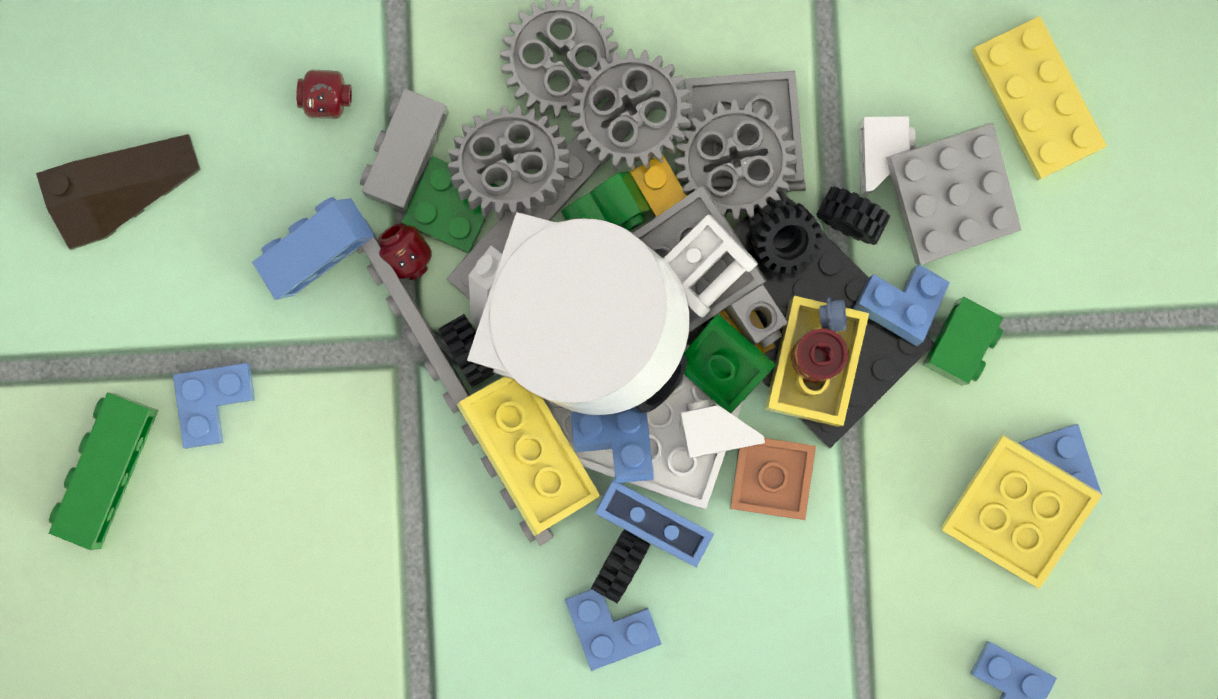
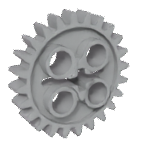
[500,0,619,119]
[570,49,692,172]
[674,100,797,223]
[448,105,570,220]

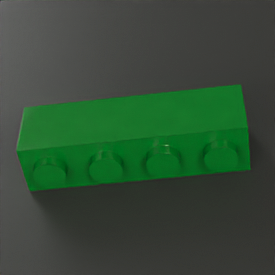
[48,392,159,550]

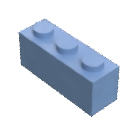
[252,197,375,300]
[595,480,714,568]

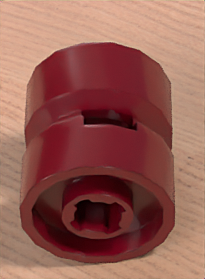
[791,328,848,383]

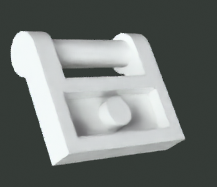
[663,214,758,318]

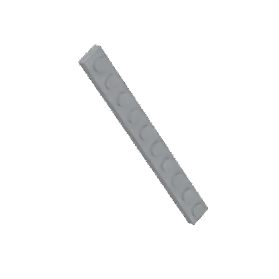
[356,219,554,546]

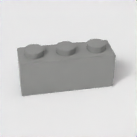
[360,88,449,213]

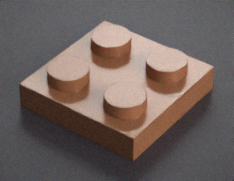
[730,438,816,520]

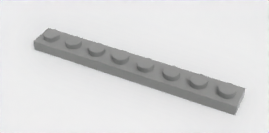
[446,79,660,300]

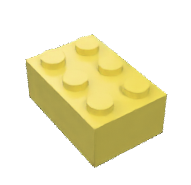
[764,296,869,427]

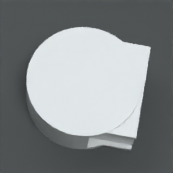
[467,212,689,415]

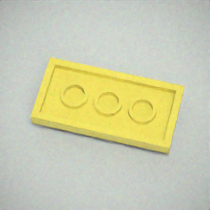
[972,16,1107,180]
[457,376,600,536]

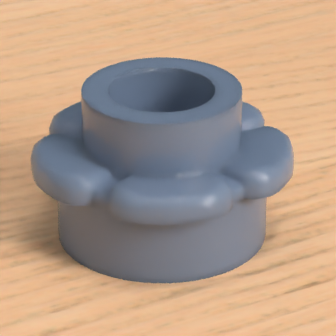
[819,297,847,332]

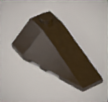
[36,134,201,250]

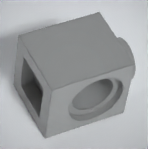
[725,284,788,348]

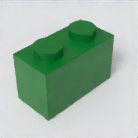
[922,297,1003,386]

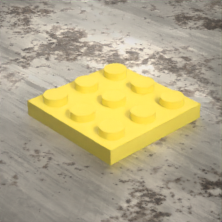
[941,434,1102,589]

